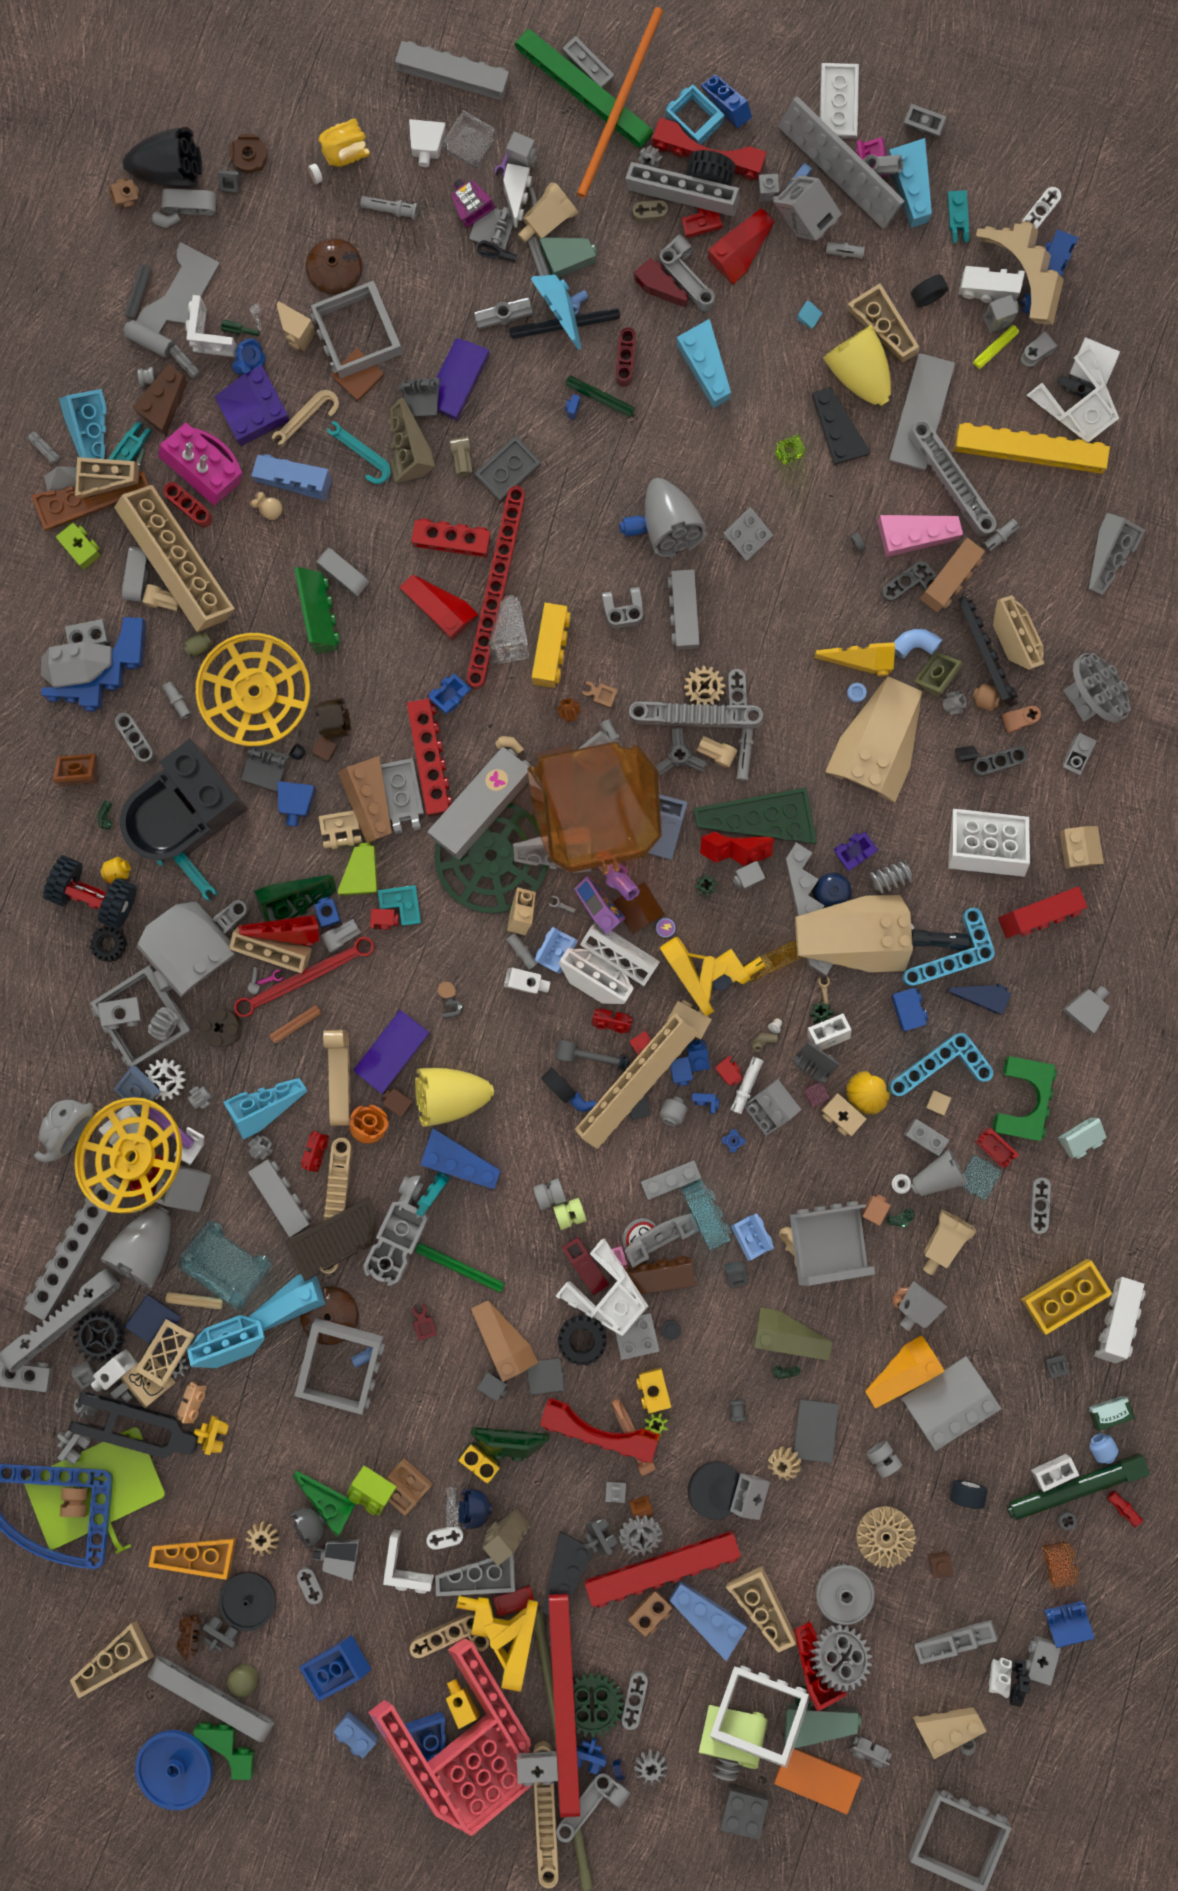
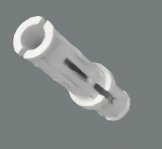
[730,1056,764,1114]

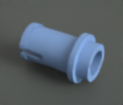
[351,1347,373,1368]

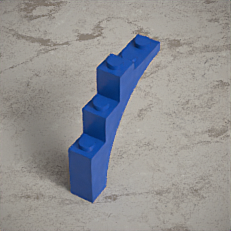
[41,617,146,712]

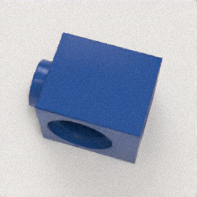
[314,897,342,928]
[670,1057,693,1086]

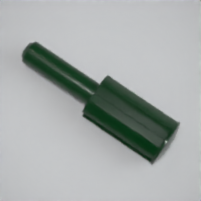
[221,319,260,336]

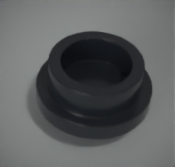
[662,1320,681,1340]

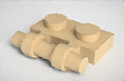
[319,811,362,849]

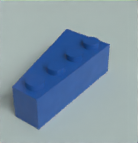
[404,1712,445,1808]

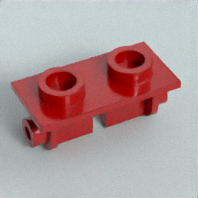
[592,1008,632,1033]
[301,1131,329,1172]

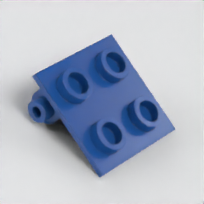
[1044,1601,1095,1648]

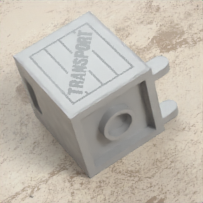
[772,175,842,241]

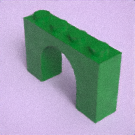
[992,1056,1057,1141]

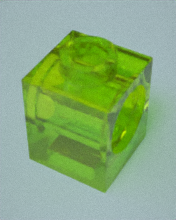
[775,434,806,465]

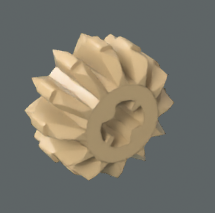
[768,1446,801,1481]
[245,1522,279,1556]

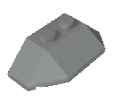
[41,642,112,688]

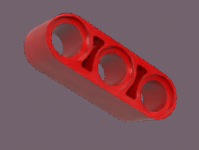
[163,482,212,528]

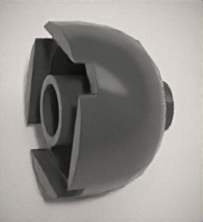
[290,1508,326,1549]

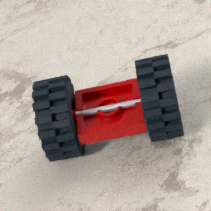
[43,855,137,930]

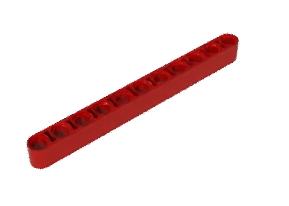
[467,486,525,690]
[549,1594,580,1818]

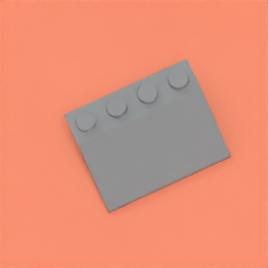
[901,1356,1001,1451]

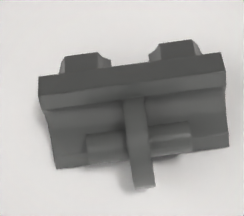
[583,1519,618,1556]
[202,1616,238,1653]

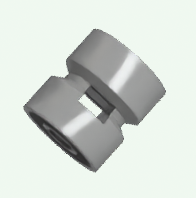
[533,1178,567,1210]
[866,1440,902,1478]

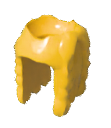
[319,119,370,167]

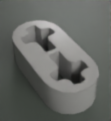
[297,1566,324,1604]

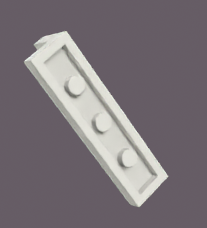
[580,922,660,986]

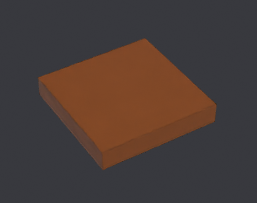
[331,348,384,402]

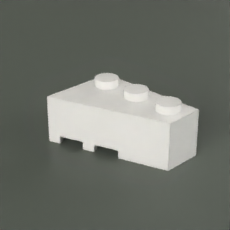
[958,266,1025,303]

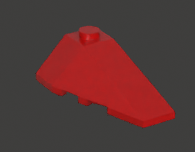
[707,208,775,285]
[399,574,479,641]
[237,915,319,946]
[794,1622,847,1712]

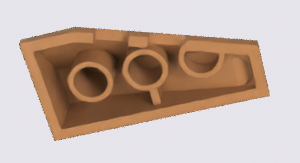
[471,1300,539,1382]

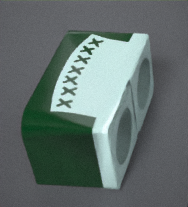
[1088,1396,1135,1431]

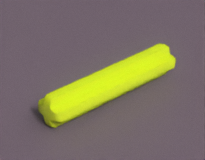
[973,325,1019,369]

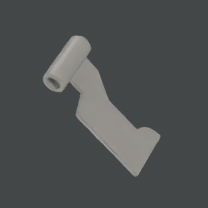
[123,242,220,358]

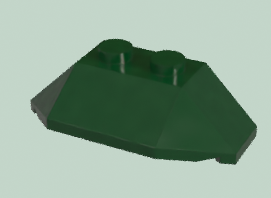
[471,1427,549,1461]

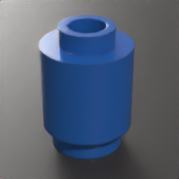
[619,515,648,537]

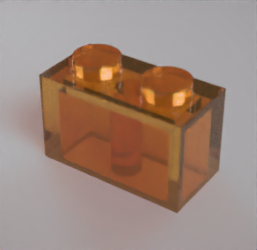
[1042,1541,1079,1589]

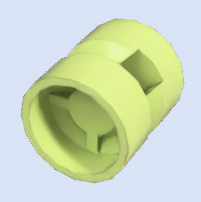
[553,1198,587,1230]

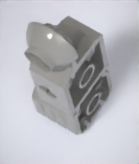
[363,1175,429,1286]

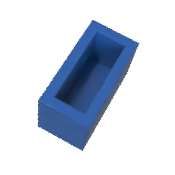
[891,988,928,1032]

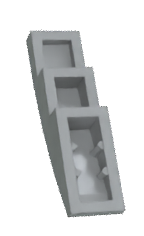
[914,1620,998,1664]

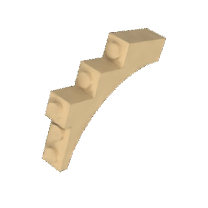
[976,222,1064,325]

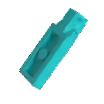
[416,1172,450,1217]

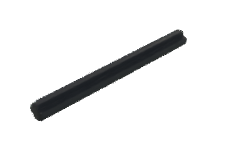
[509,308,620,339]

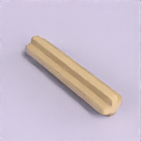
[166,1292,224,1309]

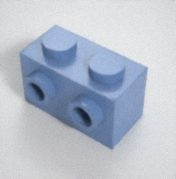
[334,1711,378,1759]

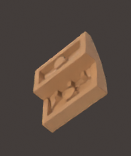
[386,1458,433,1516]

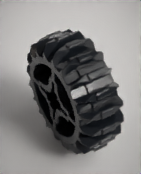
[73,1309,127,1363]

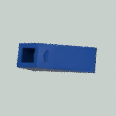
[701,74,752,129]

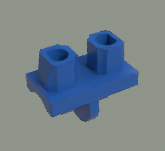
[577,1738,606,1775]

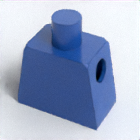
[277,781,316,827]

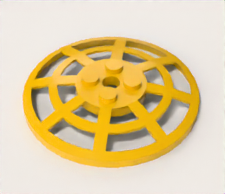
[196,633,310,747]
[74,1097,182,1214]

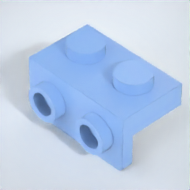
[535,927,578,974]
[731,1214,774,1261]

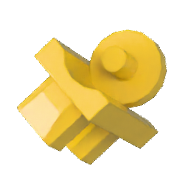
[194,1415,229,1455]

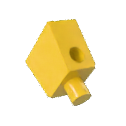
[446,1679,481,1729]

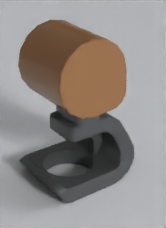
[438,982,463,1018]

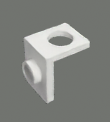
[174,1127,204,1165]

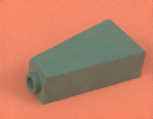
[784,1704,862,1749]

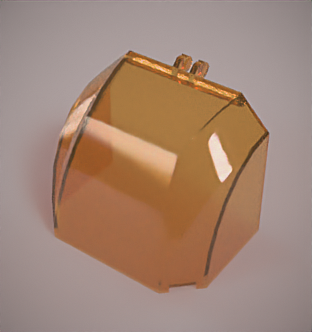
[527,742,662,874]

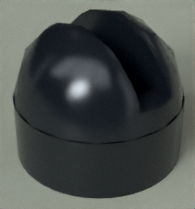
[289,743,306,760]

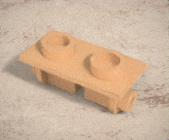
[177,1381,207,1423]

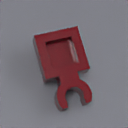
[412,1304,438,1341]

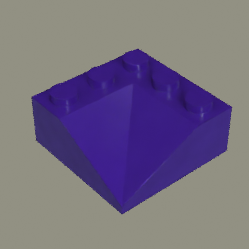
[214,365,290,447]

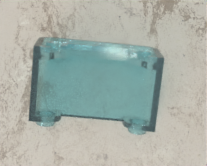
[178,1220,272,1310]

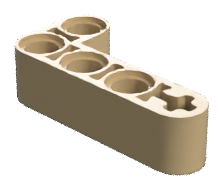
[410,1611,490,1658]

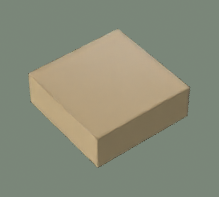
[926,1090,951,1116]

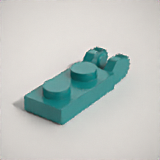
[947,190,969,243]
[108,421,152,461]

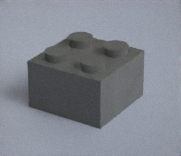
[720,1784,769,1840]

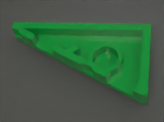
[293,1471,355,1537]

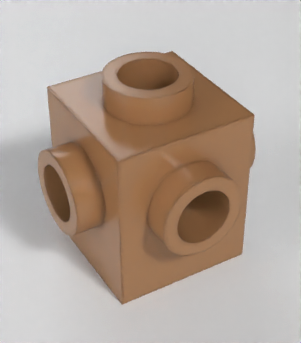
[108,178,139,208]

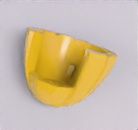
[846,1071,890,1115]

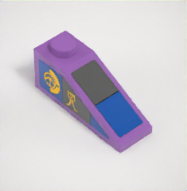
[574,876,626,934]

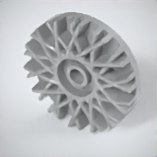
[815,1563,875,1625]

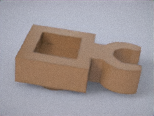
[582,681,618,708]

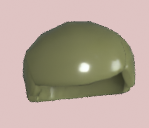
[227,1664,259,1698]

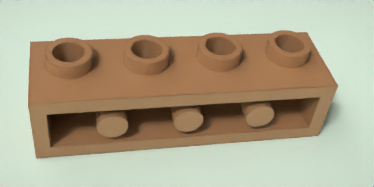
[920,537,985,613]

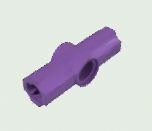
[594,852,640,901]

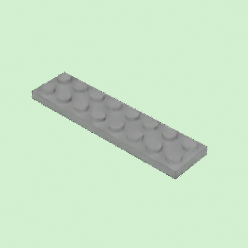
[778,96,904,229]

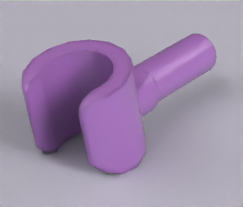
[495,152,507,178]

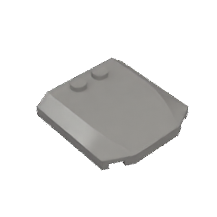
[137,901,239,997]

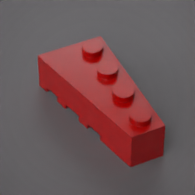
[998,886,1088,939]

